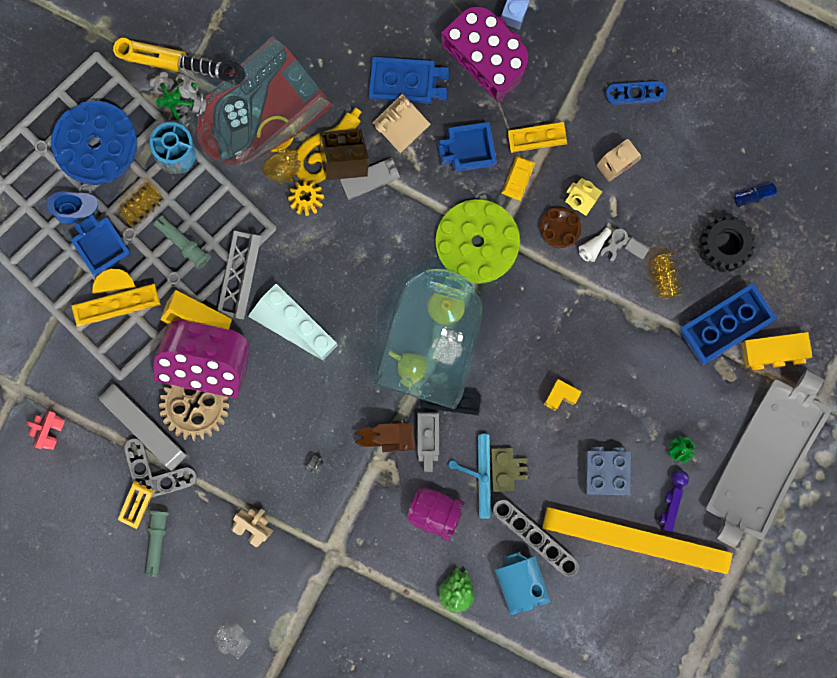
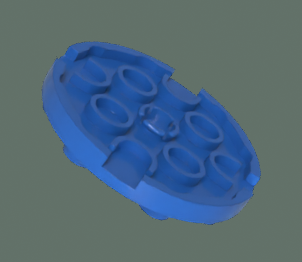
[51,101,137,185]

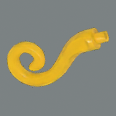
[293,108,362,184]

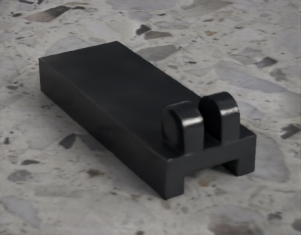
[421,387,482,416]

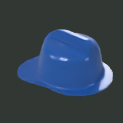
[46,192,98,224]

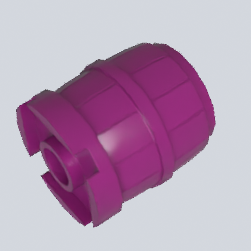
[407,488,465,542]

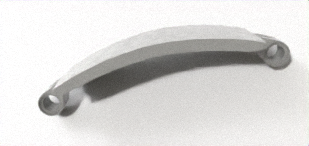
[706,370,831,549]

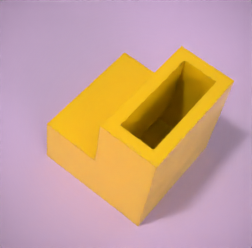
[544,379,581,411]

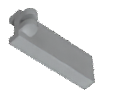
[340,158,400,200]

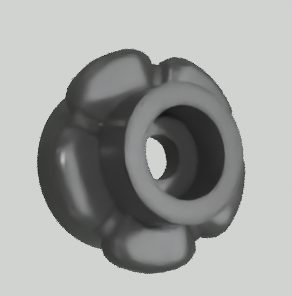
[305,454,324,475]

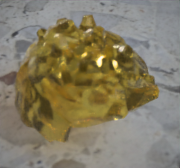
[262,149,301,184]

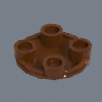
[540,208,581,249]

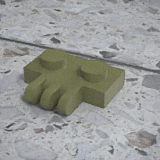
[491,448,529,492]

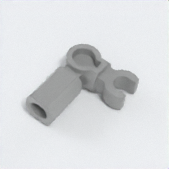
[600,229,650,262]

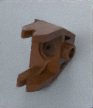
[355,420,415,453]

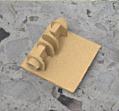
[372,94,431,153]

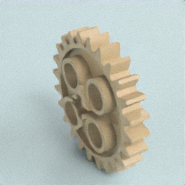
[159,385,229,441]

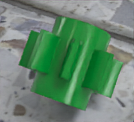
[668,435,695,464]

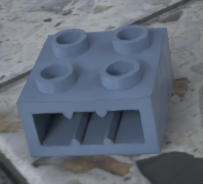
[585,447,631,496]

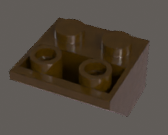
[320,129,369,180]

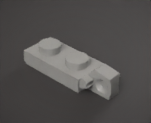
[418,413,439,472]

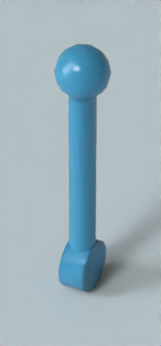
[448,461,489,483]

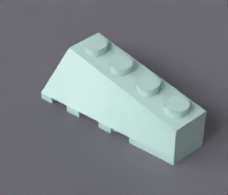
[248,284,338,360]

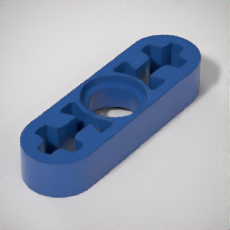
[605,81,667,105]

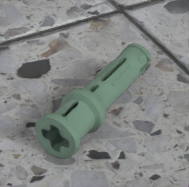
[154,216,211,270]
[145,510,169,577]

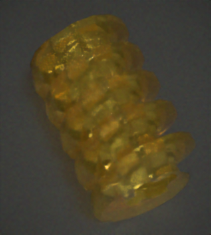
[119,182,164,229]
[649,253,684,299]

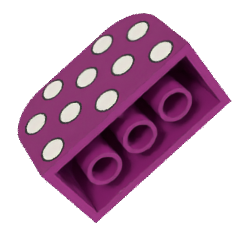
[441,7,528,103]
[154,320,249,399]

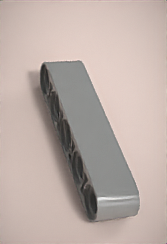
[98,383,187,471]
[492,500,579,577]

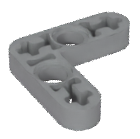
[124,439,198,499]

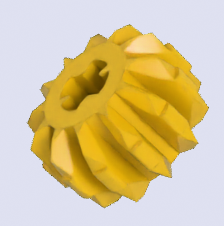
[288,180,324,216]

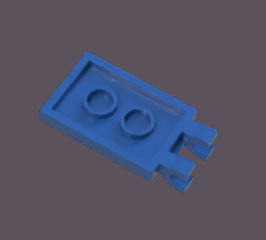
[369,57,450,104]

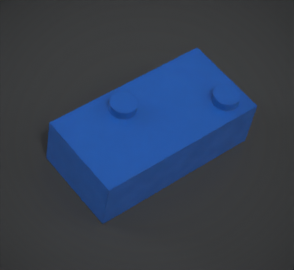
[679,283,777,367]

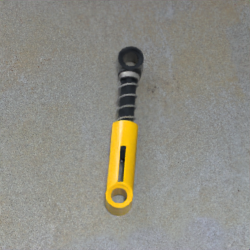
[113,38,245,85]

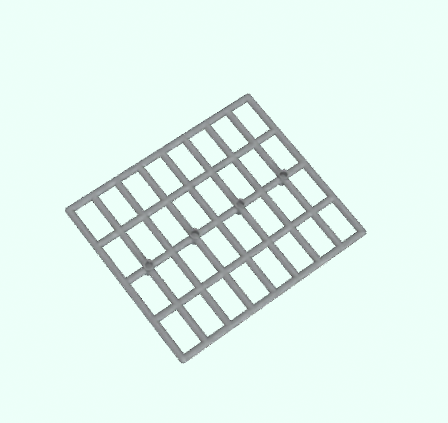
[0,52,276,381]

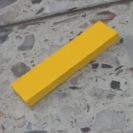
[71,284,161,327]

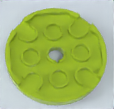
[436,199,520,284]

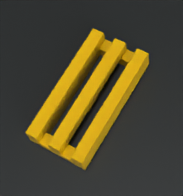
[118,481,154,529]

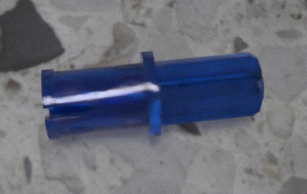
[734,183,777,207]

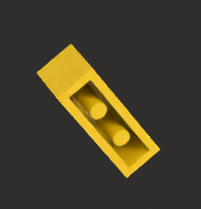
[160,290,232,329]
[741,332,812,371]

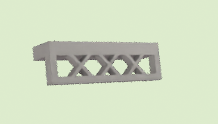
[217,231,261,320]

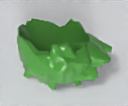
[439,568,475,613]

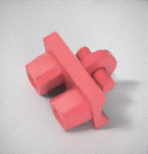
[26,410,65,450]

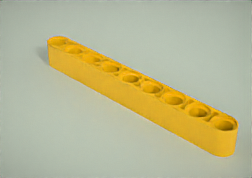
[542,507,733,574]

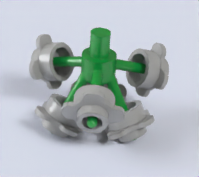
[149,68,206,128]

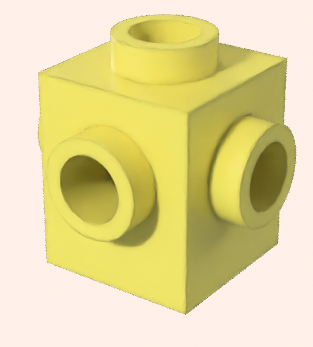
[565,178,602,215]

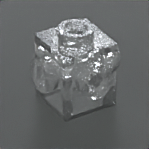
[431,327,464,365]
[213,621,252,659]

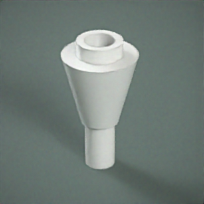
[579,228,612,262]

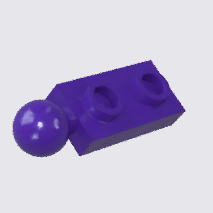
[659,470,689,532]

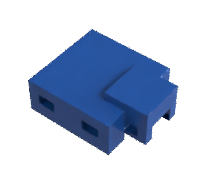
[437,122,497,173]
[71,214,131,277]

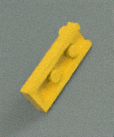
[508,122,567,153]

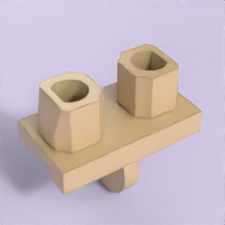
[231,509,273,547]

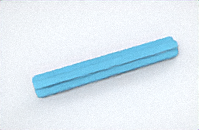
[478,434,491,519]

